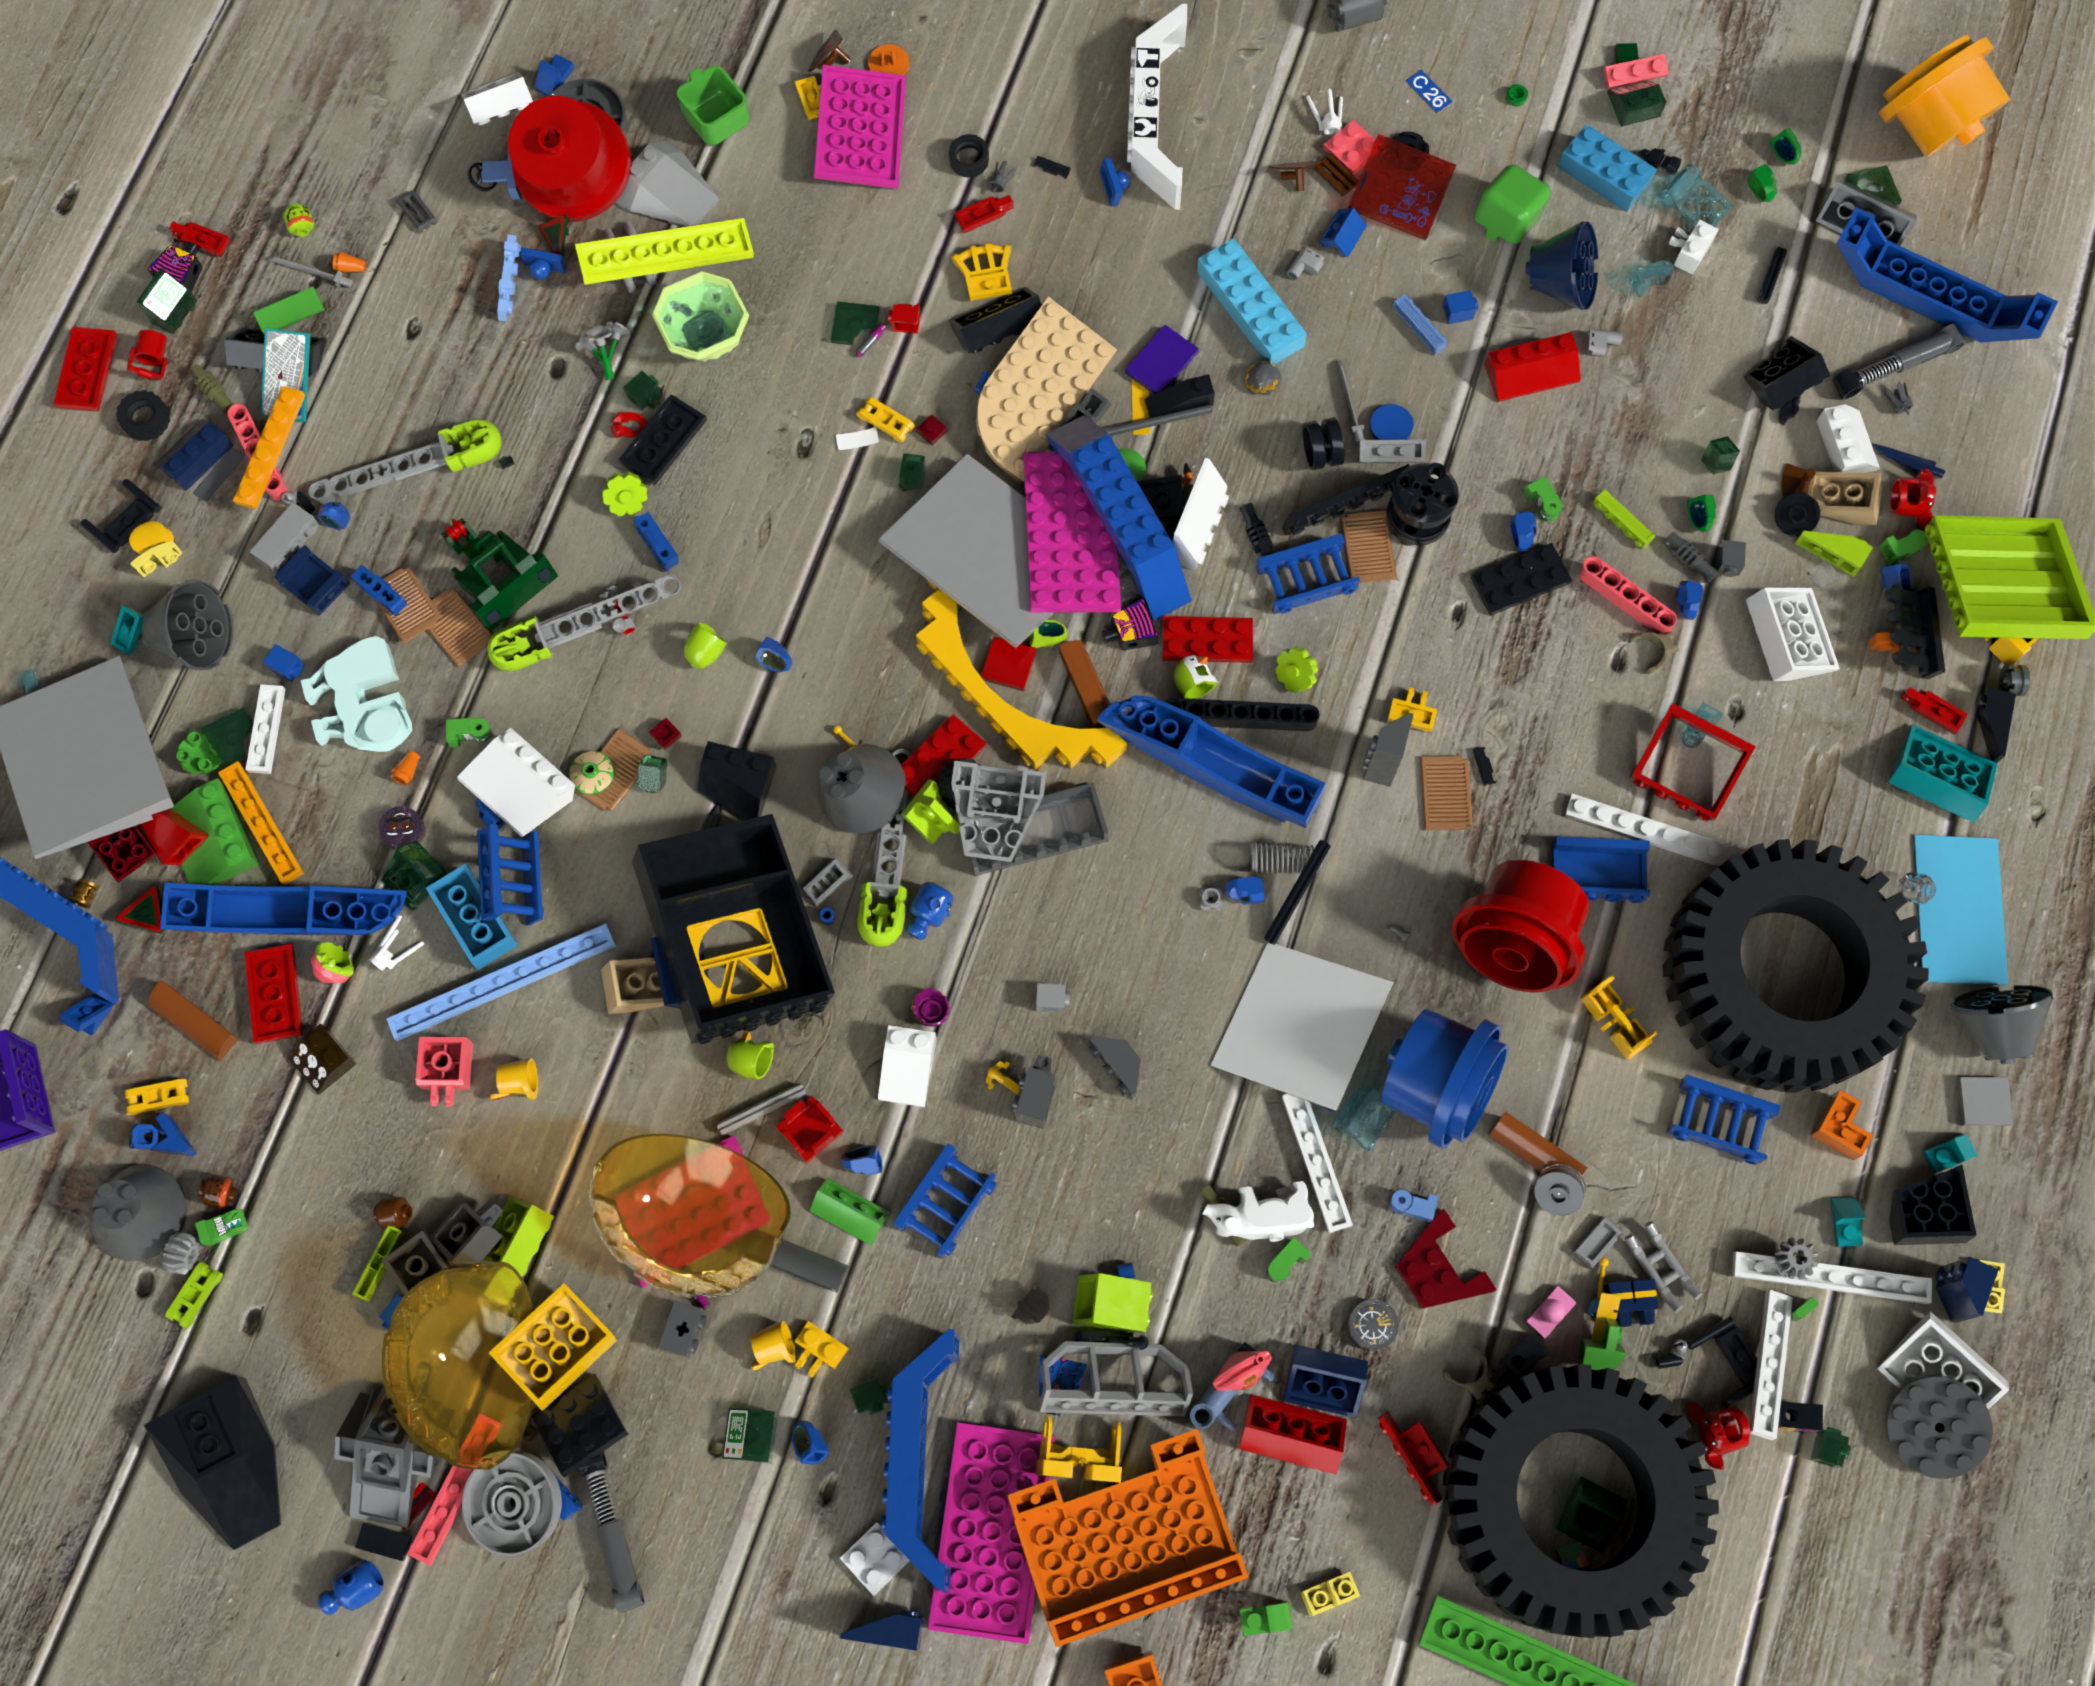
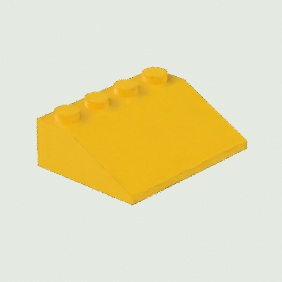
[489,1283,617,1411]

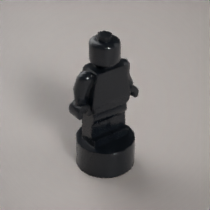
[1640,148,1682,175]

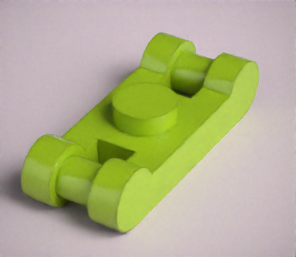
[165,1262,223,1329]

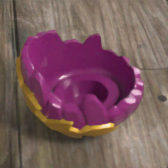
[912,988,950,1027]

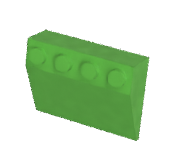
[170,778,260,885]

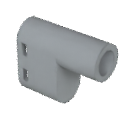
[1287,247,1324,280]
[1586,329,1622,356]

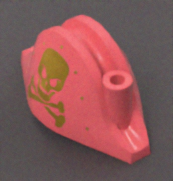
[1212,1351,1272,1391]

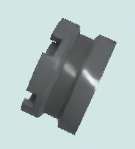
[1999,665,2030,696]

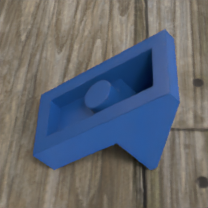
[534,54,575,96]
[60,994,113,1035]
[152,1112,197,1156]

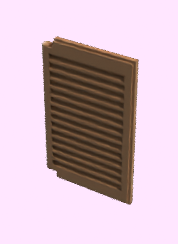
[1341,510,1397,583]
[374,567,442,644]
[427,588,493,667]
[574,728,654,811]
[1420,755,1473,830]

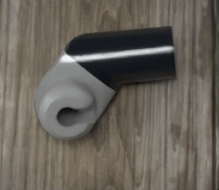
[281,491,315,514]
[1656,1339,1688,1369]

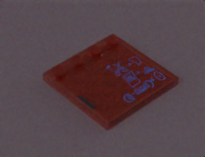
[1348,134,1456,240]

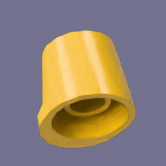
[490,1058,538,1101]
[751,1321,797,1371]

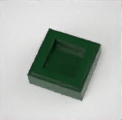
[1615,43,1639,64]

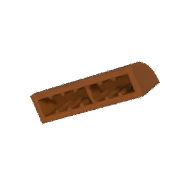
[1059,640,1111,729]
[148,980,238,1061]
[1488,1112,1588,1179]

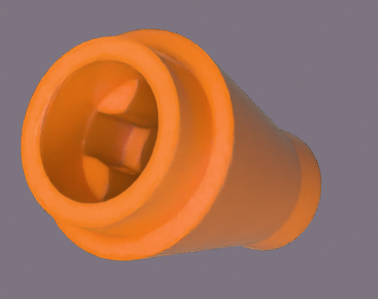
[333,252,366,273]
[391,750,420,786]

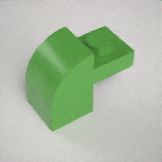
[1578,1318,1626,1370]
[1239,1602,1293,1636]

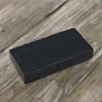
[355,1523,413,1561]

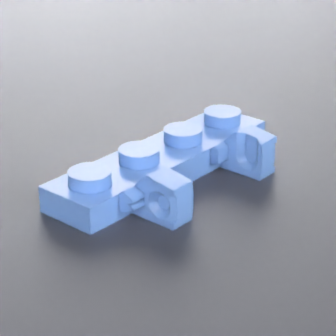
[497,234,521,322]

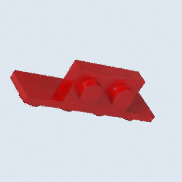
[1378,1411,1449,1506]

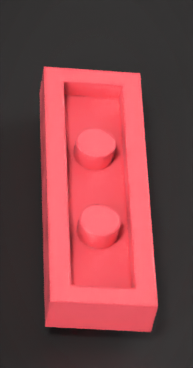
[1603,54,1669,89]

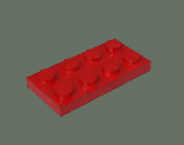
[53,327,118,412]
[1163,616,1253,663]
[902,714,987,797]
[244,944,303,1044]

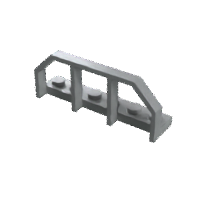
[1039,1341,1193,1416]

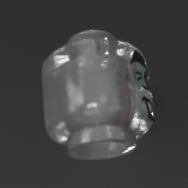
[1897,872,1936,904]

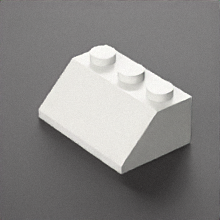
[461,72,533,125]
[1816,404,1880,472]

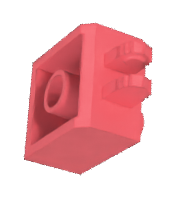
[415,1037,473,1106]

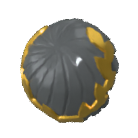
[1244,361,1281,395]

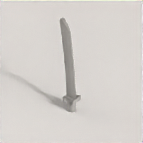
[267,256,353,288]
[1337,360,1364,444]

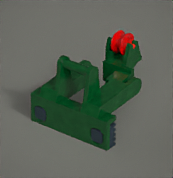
[441,518,558,632]

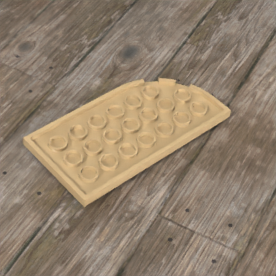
[976,296,1117,484]

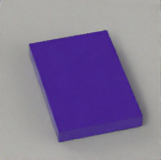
[1125,325,1199,395]

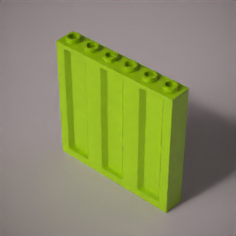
[1925,515,2095,639]

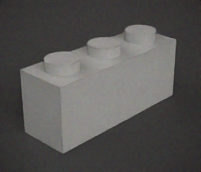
[249,502,319,574]

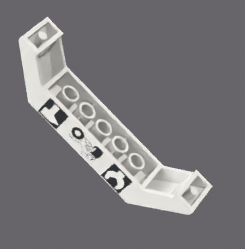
[1127,4,1187,210]

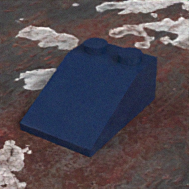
[840,1609,924,1651]

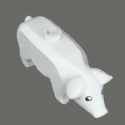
[1202,1181,1314,1242]

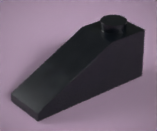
[1145,374,1215,418]
[1976,687,2016,763]

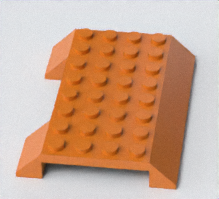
[1007,1429,1249,1647]

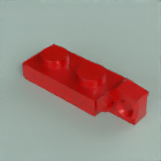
[954,195,1014,234]
[169,221,231,258]
[1901,687,1968,735]

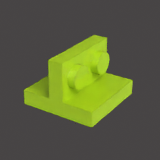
[901,779,960,844]

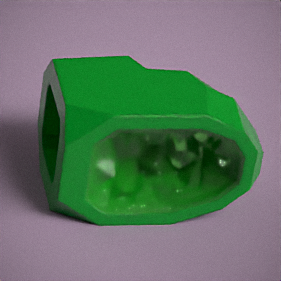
[1747,164,1777,202]

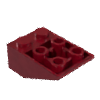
[88,825,157,883]

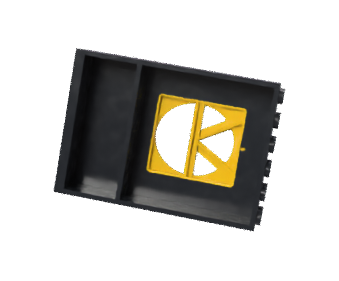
[632,814,835,1045]

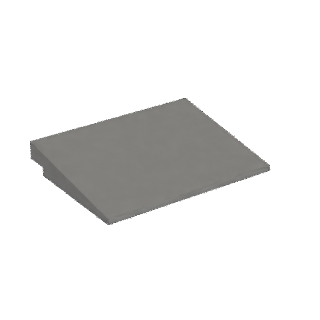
[879,454,1055,648]
[0,656,174,859]

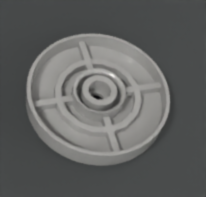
[462,1451,562,1556]

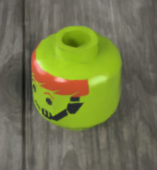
[283,203,315,237]

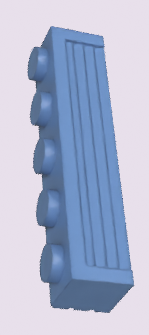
[1393,294,1447,356]

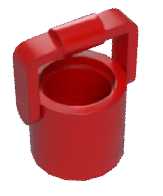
[127,330,167,381]

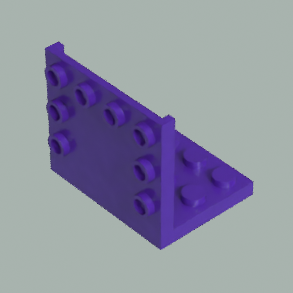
[0,1029,55,1151]

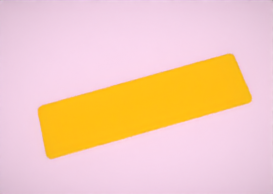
[1131,380,1150,435]
[1591,1293,1621,1341]

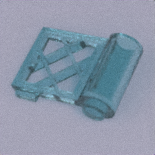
[1658,164,1734,229]

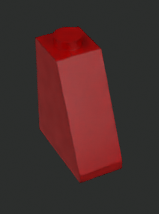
[141,809,208,866]

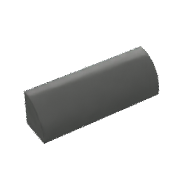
[746,1230,849,1293]

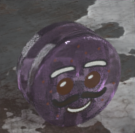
[379,806,426,852]

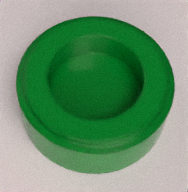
[1506,84,1528,107]

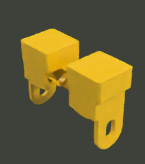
[1984,637,2040,665]
[1581,975,1657,1060]
[1035,1414,1122,1483]

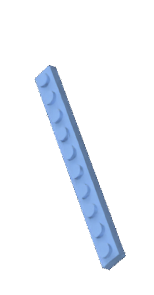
[386,924,616,1041]

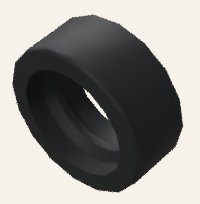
[949,134,989,177]

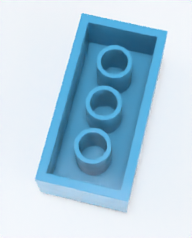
[1558,124,1657,212]
[426,863,518,970]

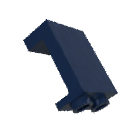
[274,545,350,616]

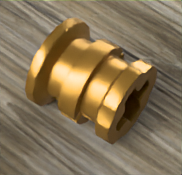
[68,878,100,908]

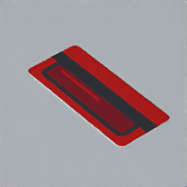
[402,1483,436,1530]

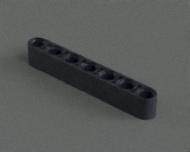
[1165,698,1320,731]

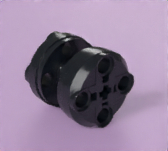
[1386,462,1459,546]

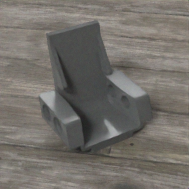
[334,1386,455,1528]

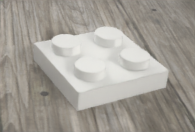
[840,1522,910,1596]

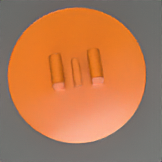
[868,44,909,75]

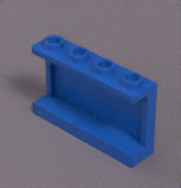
[1552,836,1650,903]

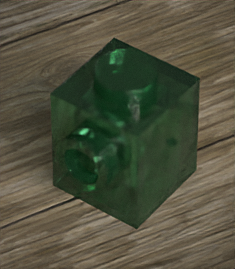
[623,371,660,411]
[1701,436,1740,475]
[899,453,926,490]
[637,755,667,793]
[850,1378,888,1415]
[1810,1427,1850,1468]

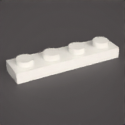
[245,684,285,774]

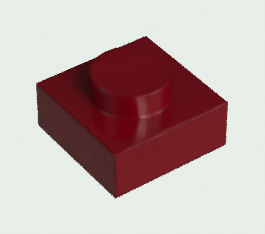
[916,414,947,446]
[649,718,682,750]

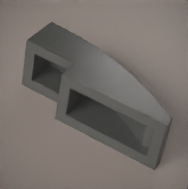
[1058,388,1112,428]

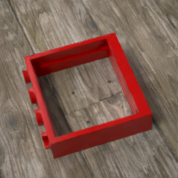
[1630,703,1756,822]

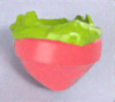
[311,942,354,984]

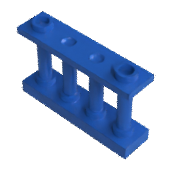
[1256,533,1360,614]
[477,824,544,926]
[1667,1075,1781,1165]
[893,1143,997,1259]

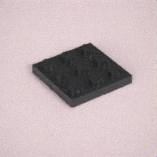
[531,1374,629,1477]

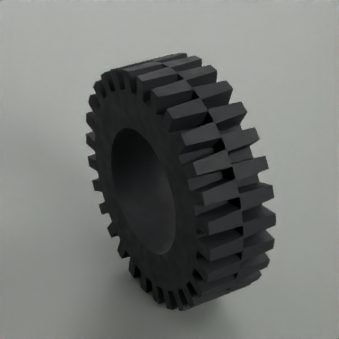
[1662,839,1929,1093]
[1442,1364,1719,1638]

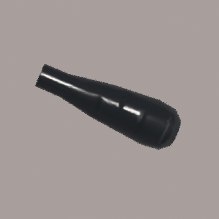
[1075,1329,1134,1343]

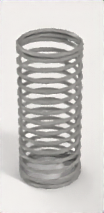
[1250,843,1322,875]

